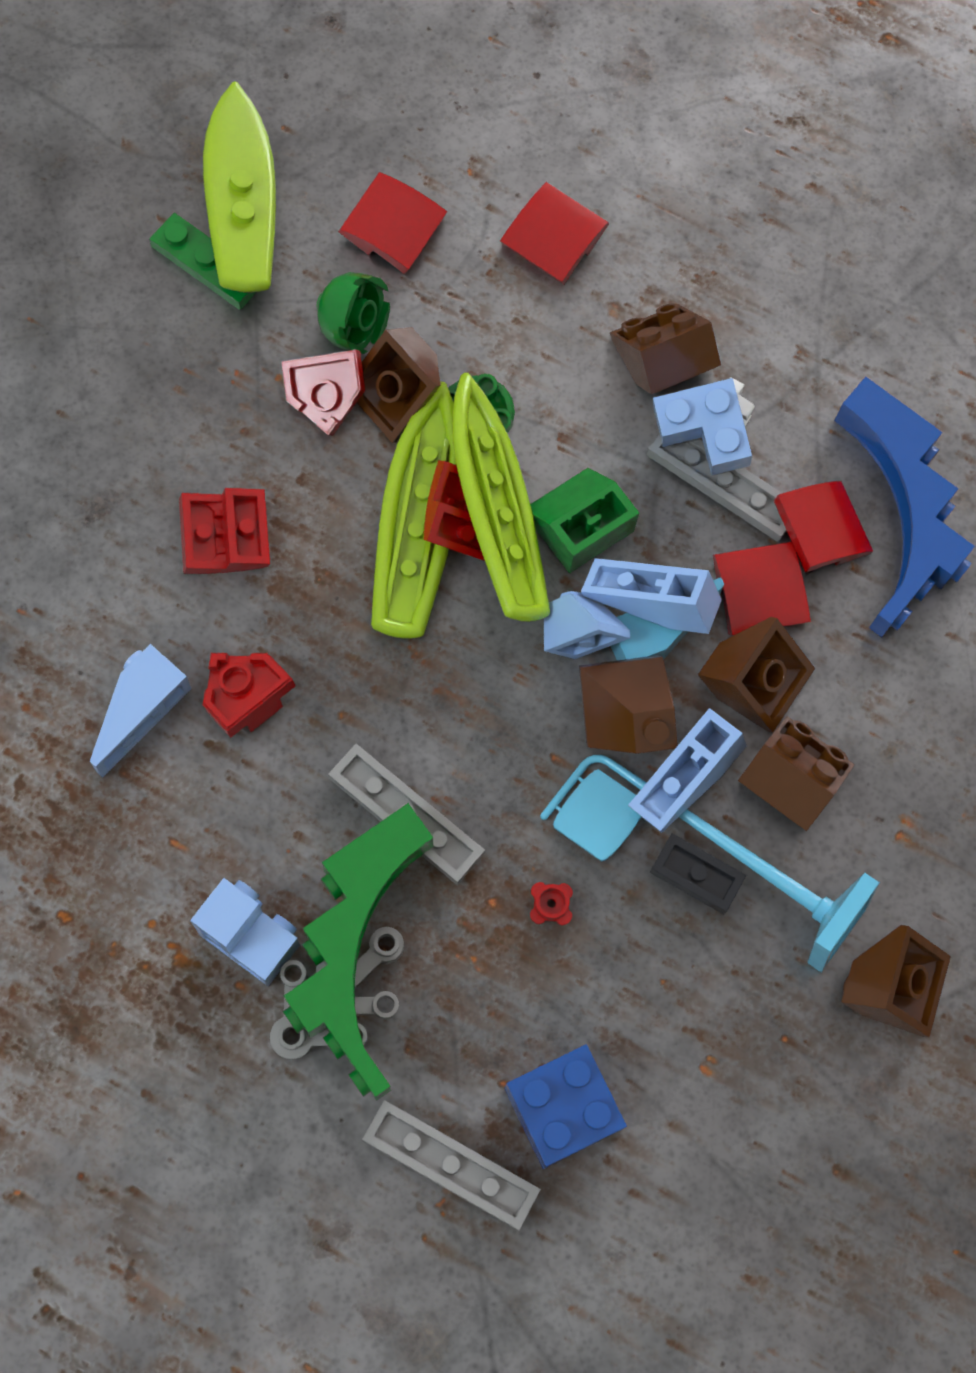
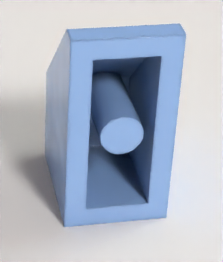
[544,591,630,659]

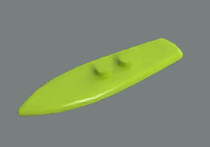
[203,81,276,292]
[452,372,550,622]
[371,381,456,638]

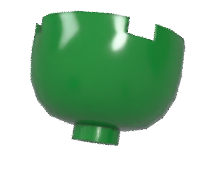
[316,272,390,354]

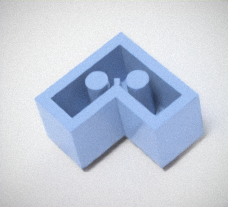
[653,378,752,476]
[190,878,300,987]

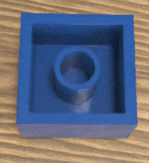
[504,1044,627,1169]

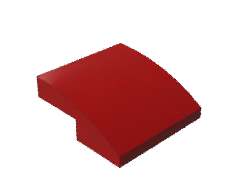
[338,172,448,274]
[500,182,609,285]
[424,460,485,561]
[774,481,873,573]
[179,488,270,574]
[713,542,811,635]

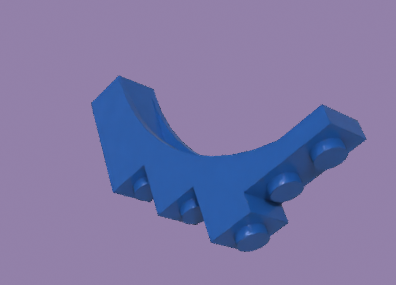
[834,376,975,638]

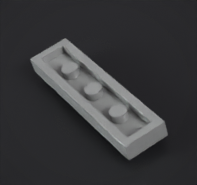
[647,434,787,542]
[328,744,485,885]
[362,1100,541,1231]

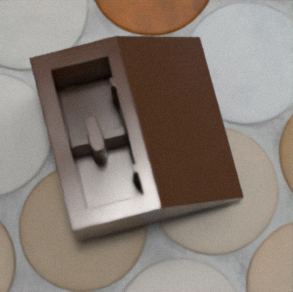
[610,303,721,395]
[738,716,855,831]

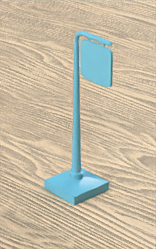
[540,755,880,973]

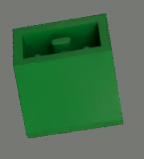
[530,468,639,574]

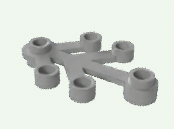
[270,927,404,1060]

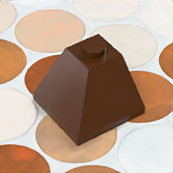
[357,327,441,443]
[698,617,815,733]
[579,655,678,754]
[841,925,951,1038]

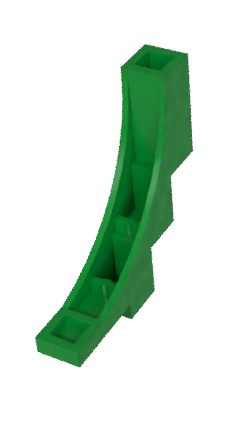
[282,803,433,1101]

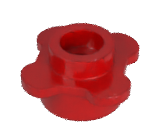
[530,882,573,926]

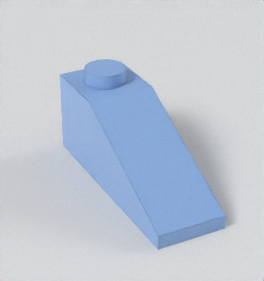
[581,558,722,634]
[90,644,191,777]
[628,708,747,833]

